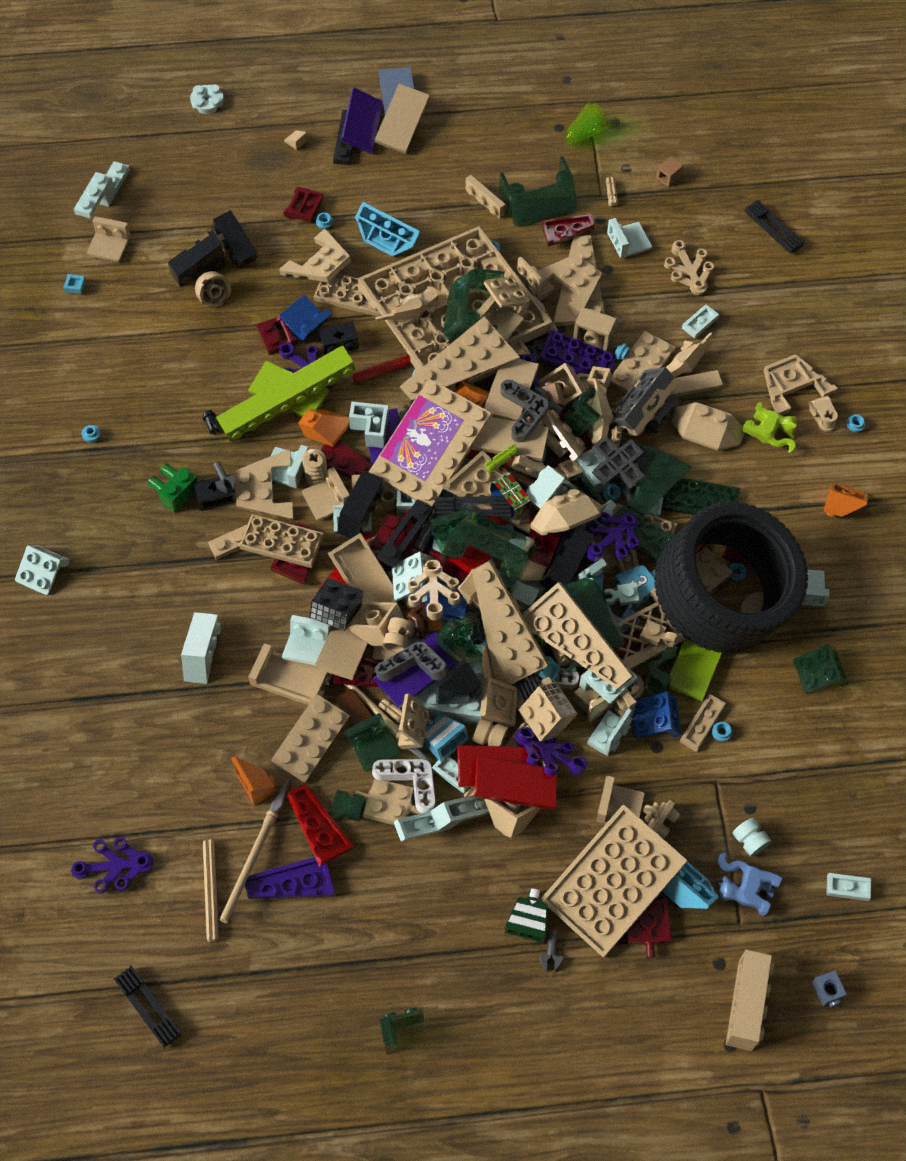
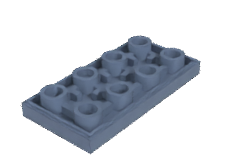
[379,67,414,115]

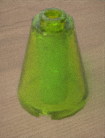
[564,101,610,146]

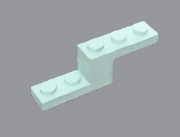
[74,161,130,219]
[394,795,490,842]

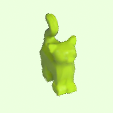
[742,402,797,454]

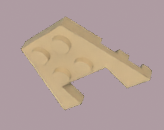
[279,229,351,282]
[536,254,602,316]
[764,354,838,415]
[235,450,294,521]

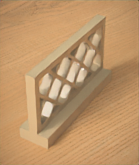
[600,602,686,670]

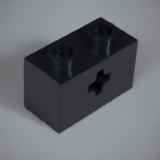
[319,321,359,355]
[193,474,236,511]

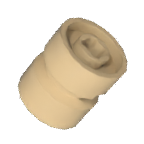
[382,617,415,653]
[473,717,509,746]

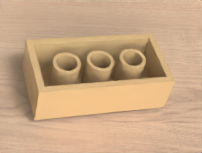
[726,950,774,1051]

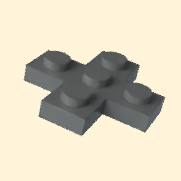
[591,436,645,489]

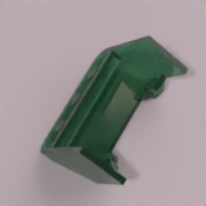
[499,156,577,227]
[443,268,505,341]
[533,577,625,673]

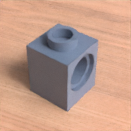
[812,970,847,1008]

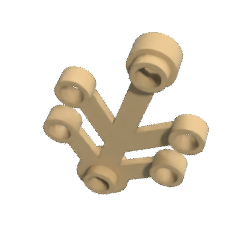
[664,240,714,295]
[408,560,460,621]

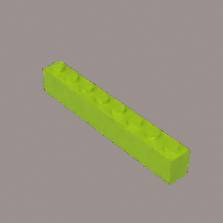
[216,345,356,441]

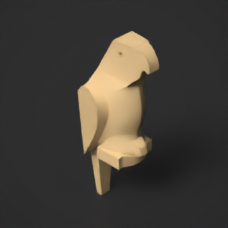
[375,286,438,321]
[666,333,713,377]
[584,378,614,444]

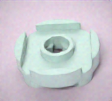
[190,84,224,114]

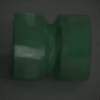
[331,790,366,822]

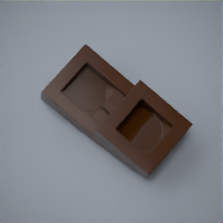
[334,689,375,732]

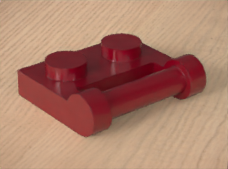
[283,187,324,223]
[256,314,298,355]

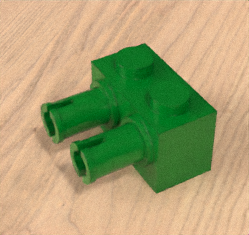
[147,463,198,513]

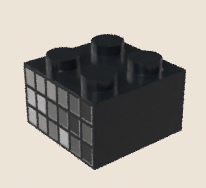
[309,578,363,631]

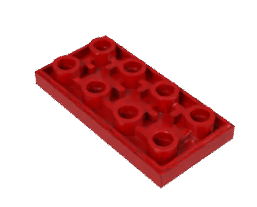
[457,746,538,788]
[474,757,557,810]

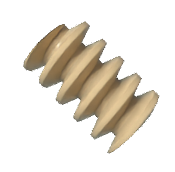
[302,449,328,486]

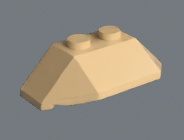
[671,402,745,451]
[531,489,604,535]

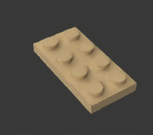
[610,331,675,393]
[271,694,350,784]

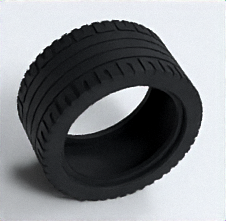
[654,501,808,653]

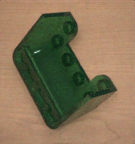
[442,512,536,594]

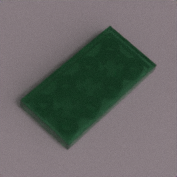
[661,475,740,515]

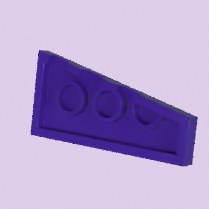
[245,857,335,899]

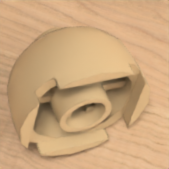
[195,271,231,308]

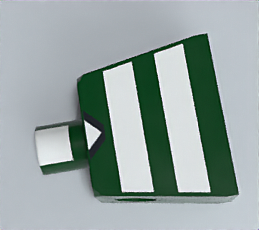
[505,889,547,943]

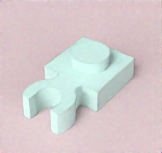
[604,582,640,606]

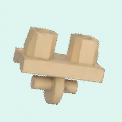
[643,800,680,839]

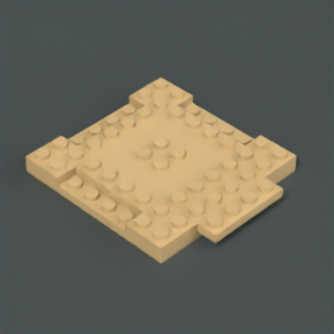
[358,226,552,385]

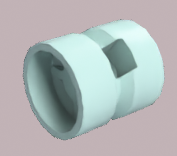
[732,817,772,857]

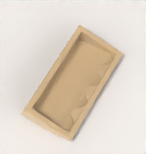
[328,533,397,606]

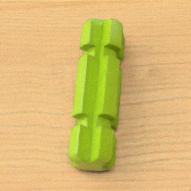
[485,444,519,473]

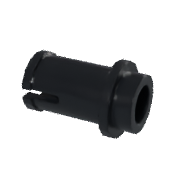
[202,410,221,435]
[470,618,486,645]

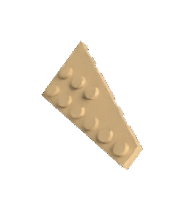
[553,235,605,326]
[400,317,520,401]
[442,450,540,534]
[472,560,549,685]
[522,582,634,689]

